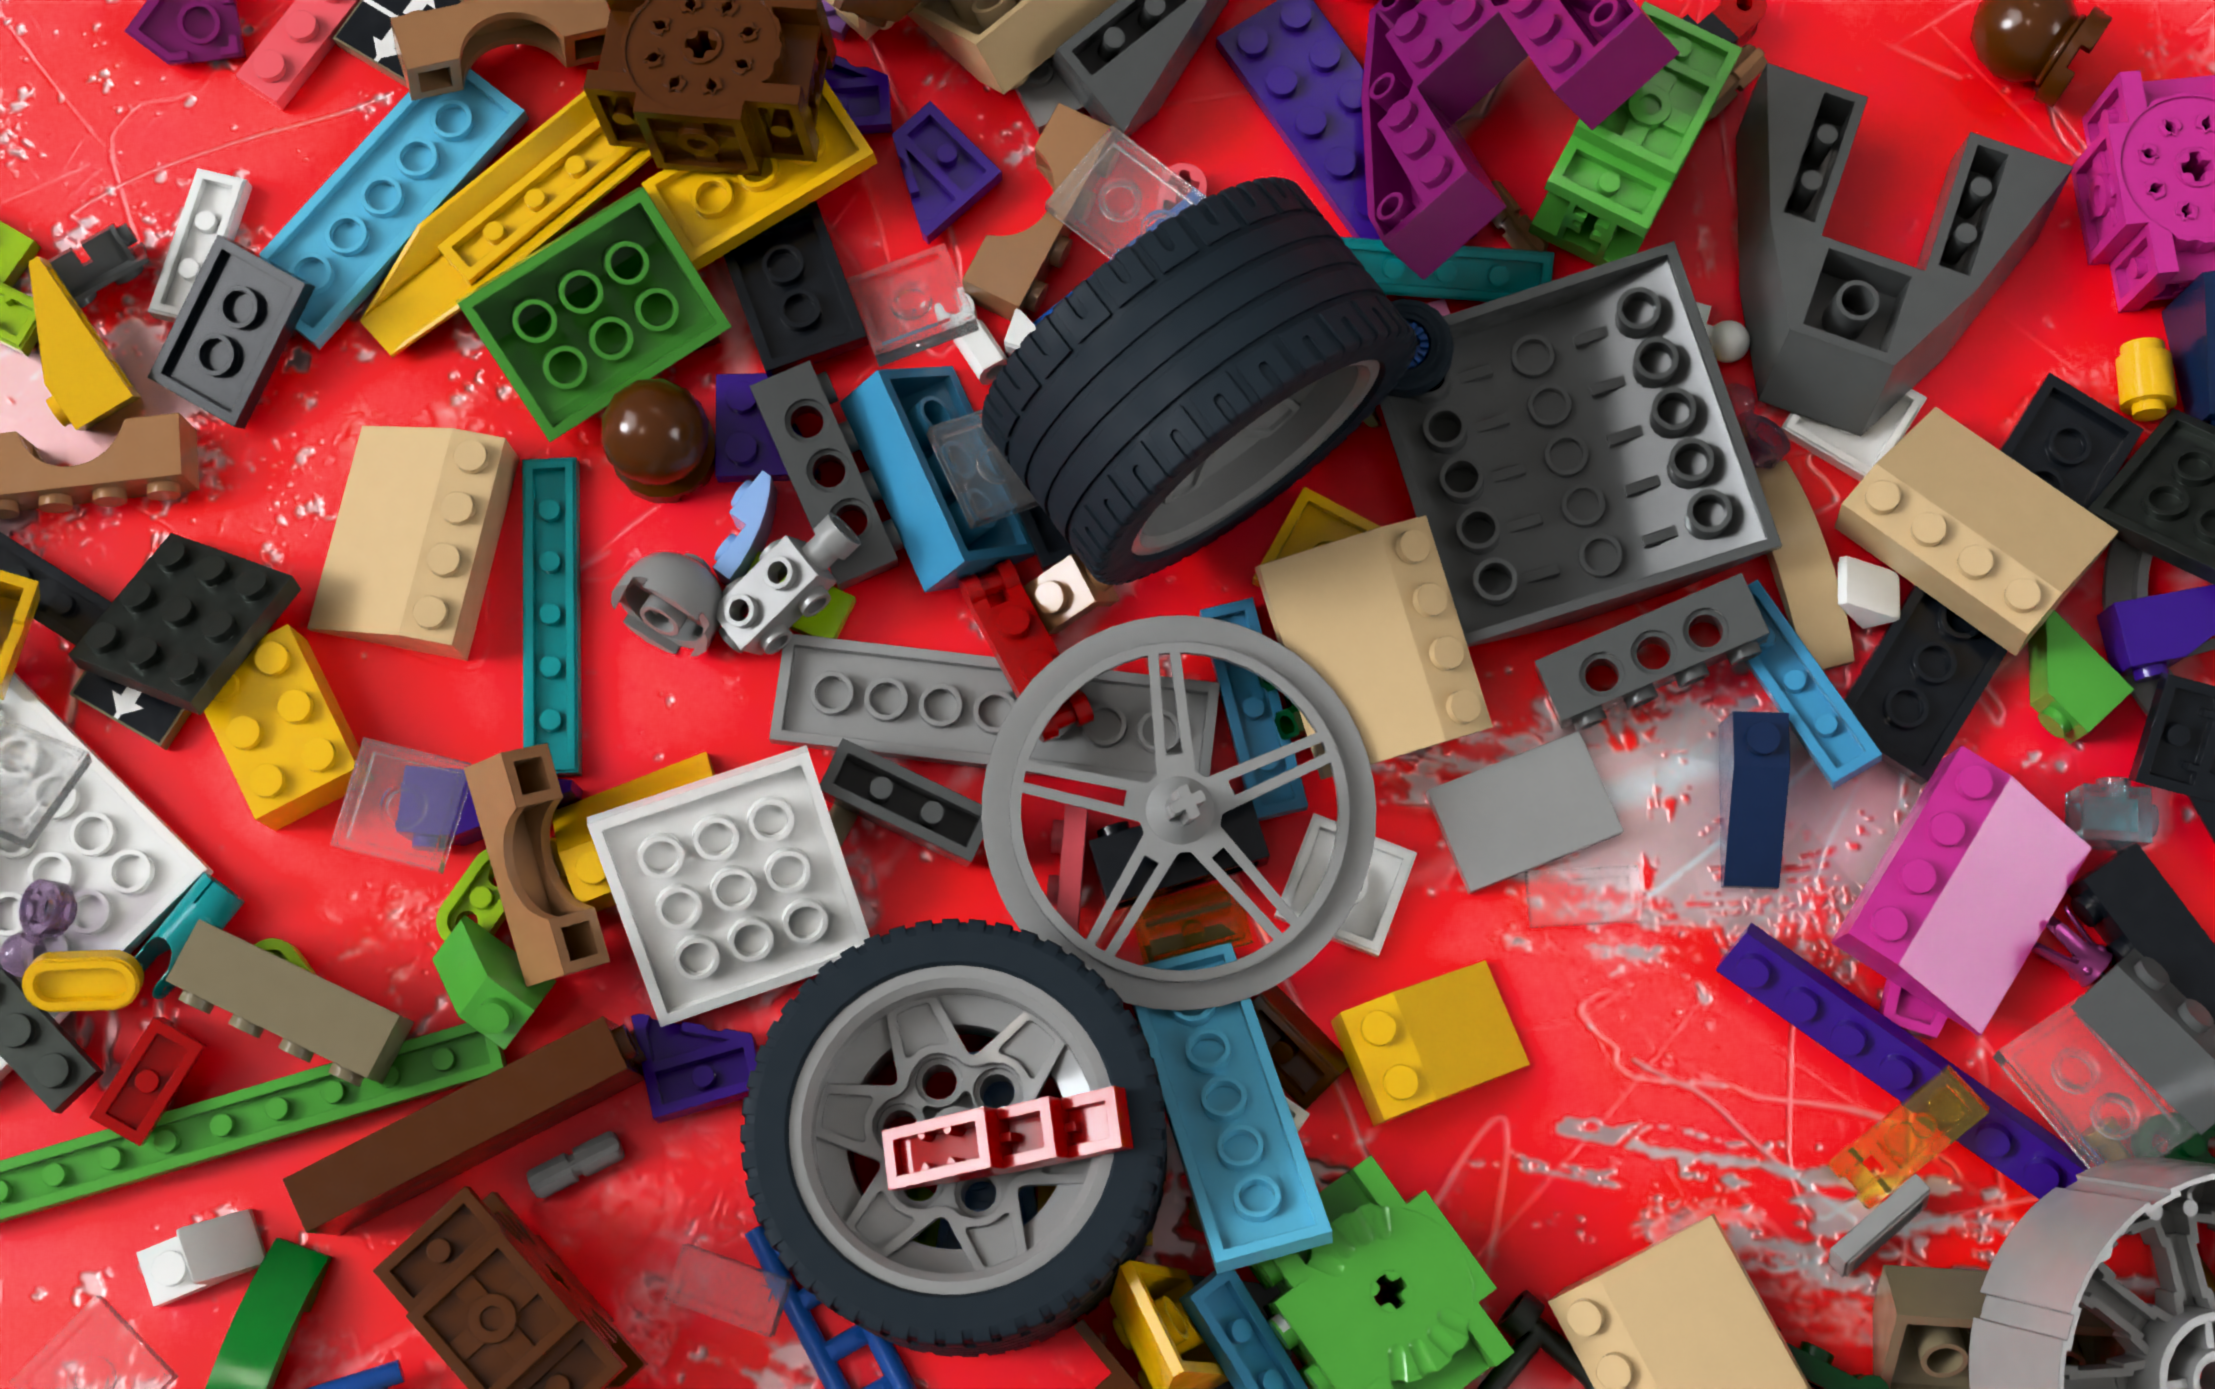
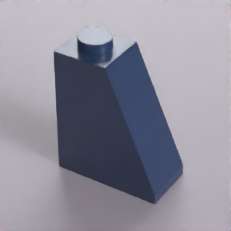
[2161,271,2215,426]

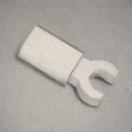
[935,292,1008,385]

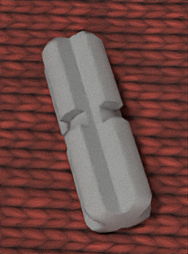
[526,1131,625,1198]

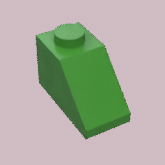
[2028,610,2134,744]
[432,915,557,1050]

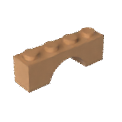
[390,0,610,101]
[962,103,1120,321]
[0,413,199,519]
[464,743,611,987]

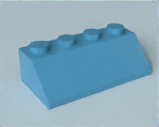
[840,366,1035,592]

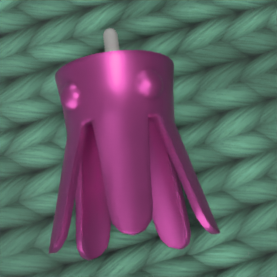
[2031,905,2113,987]

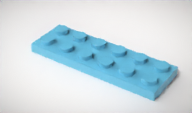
[259,69,529,350]
[1132,942,1333,1274]

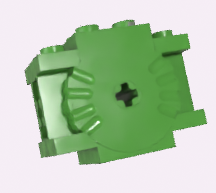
[1528,1,1743,266]
[1248,1155,1515,1389]

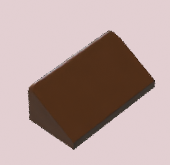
[1252,985,1349,1110]

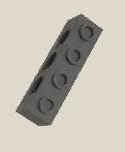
[750,360,904,590]
[1535,573,1770,731]

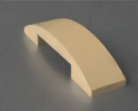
[1755,460,1855,671]

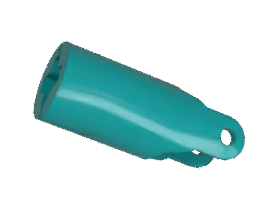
[135,872,245,999]

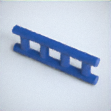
[745,1225,917,1389]

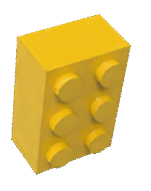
[204,624,375,831]

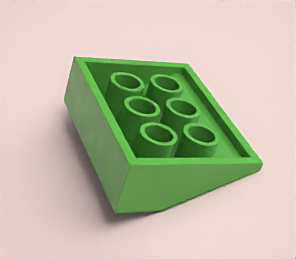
[456,187,732,442]

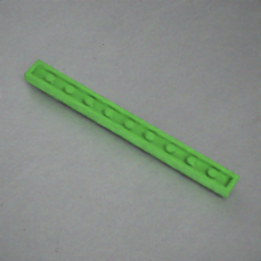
[0,1023,507,1223]

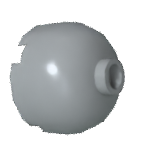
[611,552,723,657]

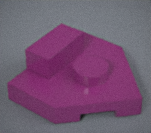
[124,0,246,66]

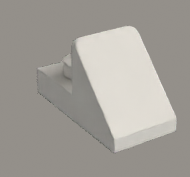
[136,1209,267,1307]

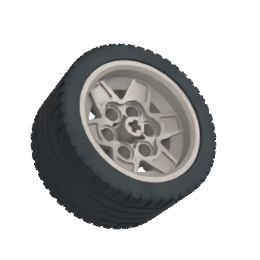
[982,177,1417,585]
[740,918,1167,1357]

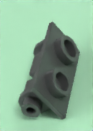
[48,223,149,308]

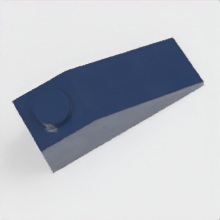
[1718,711,1790,889]

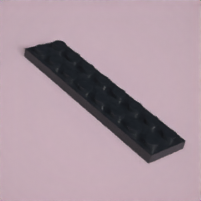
[1843,373,2144,785]

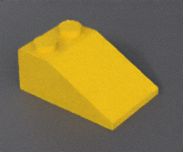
[1330,960,1530,1127]
[1110,1260,1229,1389]

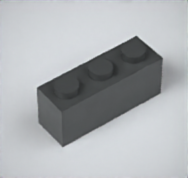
[820,738,983,867]
[2071,948,2215,1135]

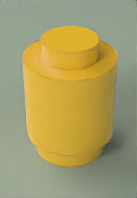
[2115,337,2177,421]

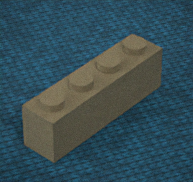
[165,919,414,1087]

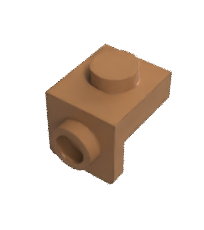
[1023,554,1119,634]

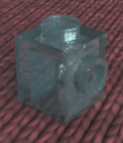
[2065,777,2159,851]

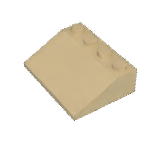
[907,0,1118,94]
[1834,406,2119,656]
[307,425,519,661]
[1255,515,1493,780]
[1548,1214,1812,1389]

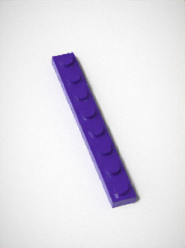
[1716,922,2097,1200]

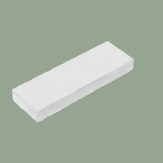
[148,168,253,323]

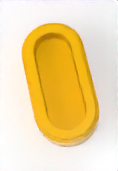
[22,950,144,1012]

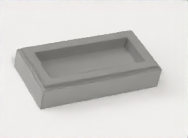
[1828,1173,1931,1277]

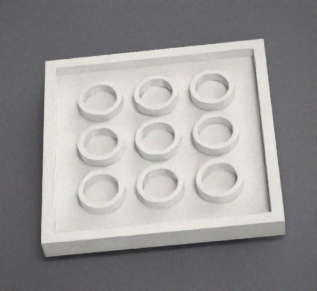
[587,745,870,1027]

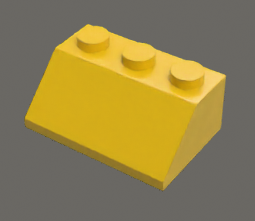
[552,751,716,912]

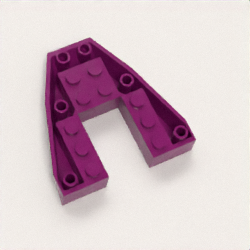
[1361,0,1680,280]

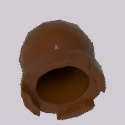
[1970,0,2112,108]
[601,378,715,503]

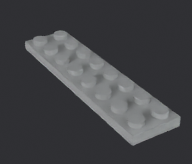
[769,634,1220,783]

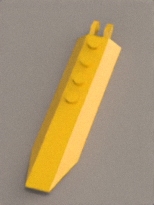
[360,91,652,358]

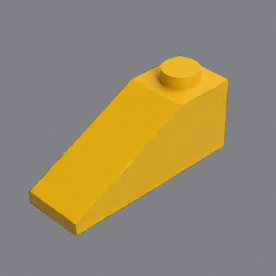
[28,256,141,431]

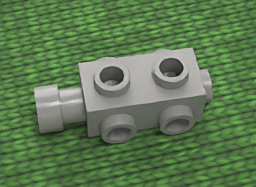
[716,513,861,655]

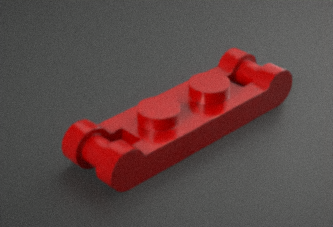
[958,559,1094,743]

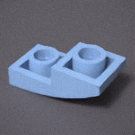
[713,470,778,586]

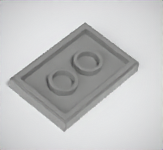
[1425,731,1624,895]

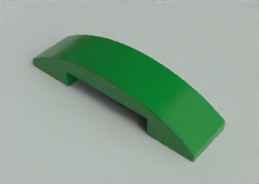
[205,1238,332,1389]

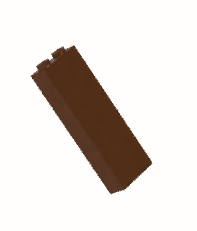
[282,1016,647,1236]

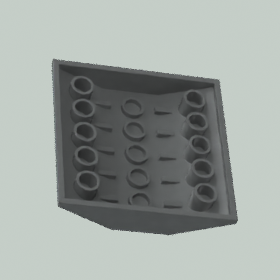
[1380,241,1782,647]

